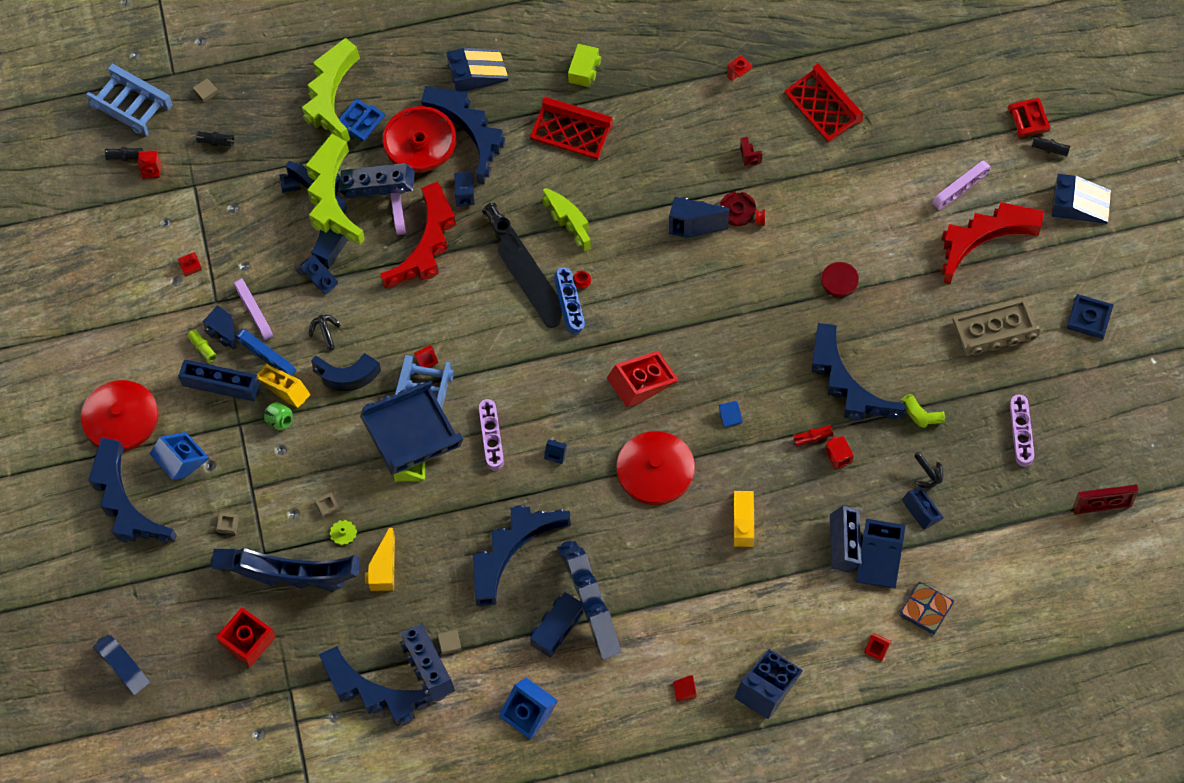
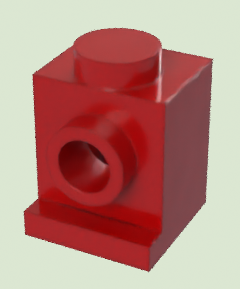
[138,151,161,178]

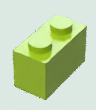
[568,44,601,87]

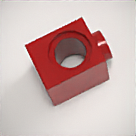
[825,436,854,470]

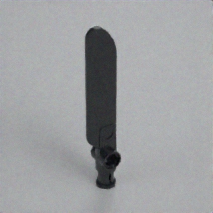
[482,202,562,328]

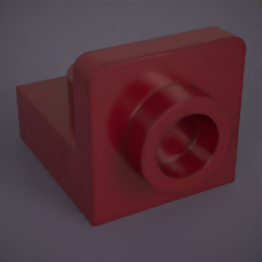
[740,137,763,166]

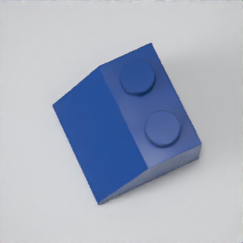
[150,432,209,480]
[499,678,558,739]

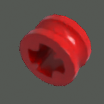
[755,209,765,226]

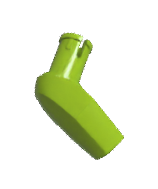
[901,394,945,428]

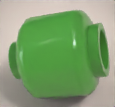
[264,402,293,430]

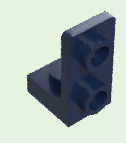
[454,172,475,207]
[295,255,338,295]

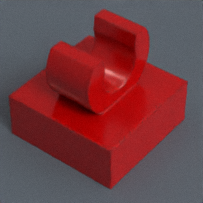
[178,252,202,277]
[413,345,439,368]

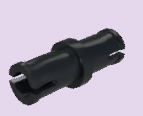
[196,131,235,147]
[1031,136,1070,157]
[105,147,143,161]

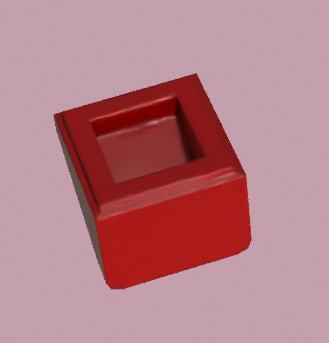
[864,633,892,661]
[673,675,697,701]

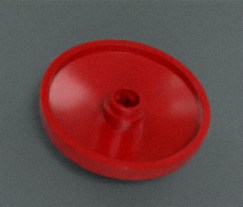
[383,106,456,172]
[81,380,159,452]
[617,431,695,505]

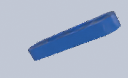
[554,267,585,334]
[235,329,296,376]

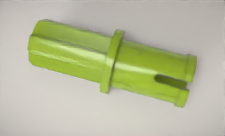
[187,330,217,363]

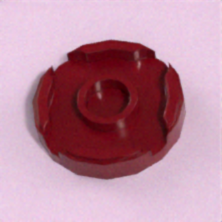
[720,192,756,226]
[821,262,859,298]

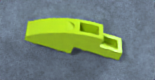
[542,188,591,252]

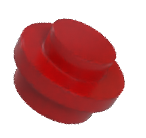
[573,270,591,289]

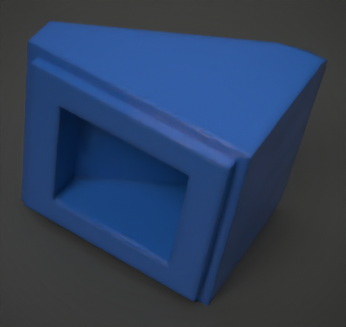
[719,401,743,428]

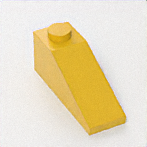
[256,364,311,408]
[734,491,754,547]
[365,528,395,591]

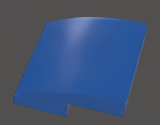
[339,98,386,141]

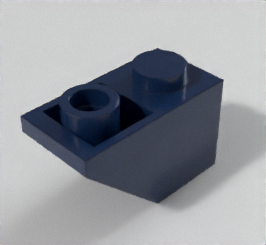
[203,305,236,350]

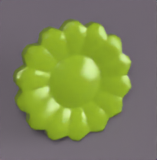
[330,520,357,546]

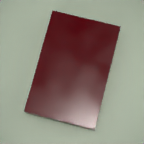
[1073,484,1139,515]

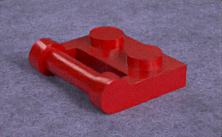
[1007,98,1051,139]

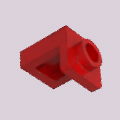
[727,55,752,81]

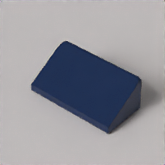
[902,487,944,530]

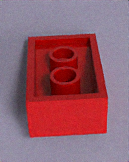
[607,351,678,408]

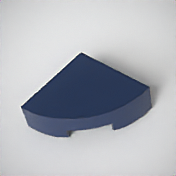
[279,174,301,193]

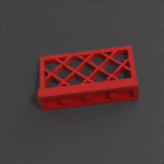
[784,63,864,143]
[530,96,614,160]

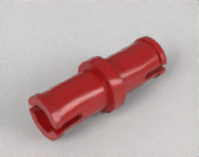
[793,425,834,447]

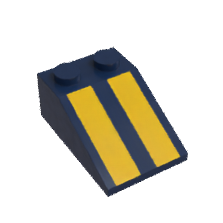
[446,48,508,92]
[1051,174,1111,224]

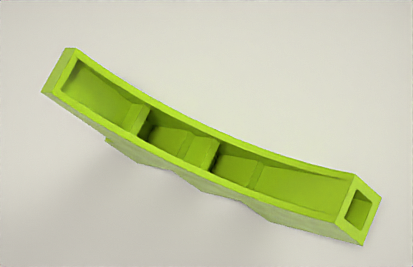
[302,38,360,142]
[306,134,365,245]

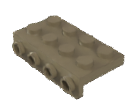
[952,298,1040,356]

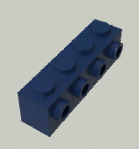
[338,163,415,199]
[178,359,260,402]
[399,623,455,701]

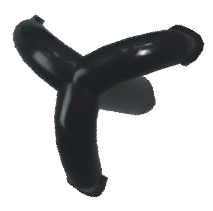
[309,314,341,351]
[914,452,944,489]

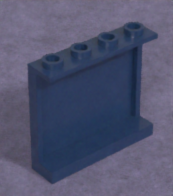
[360,381,463,475]

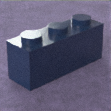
[830,506,861,572]
[530,592,584,658]

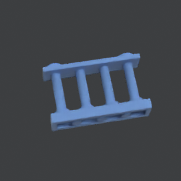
[86,63,173,136]
[395,355,454,408]

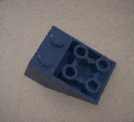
[669,197,729,238]
[856,519,906,589]
[734,649,803,719]

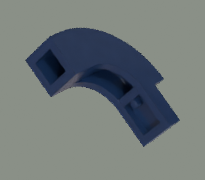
[311,353,381,391]
[93,635,150,695]

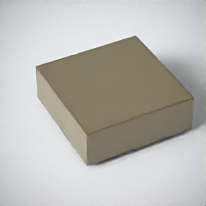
[193,78,219,102]
[314,492,341,519]
[216,512,240,535]
[438,630,462,655]

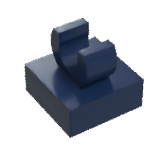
[544,439,567,464]

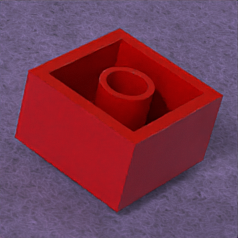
[216,607,276,668]

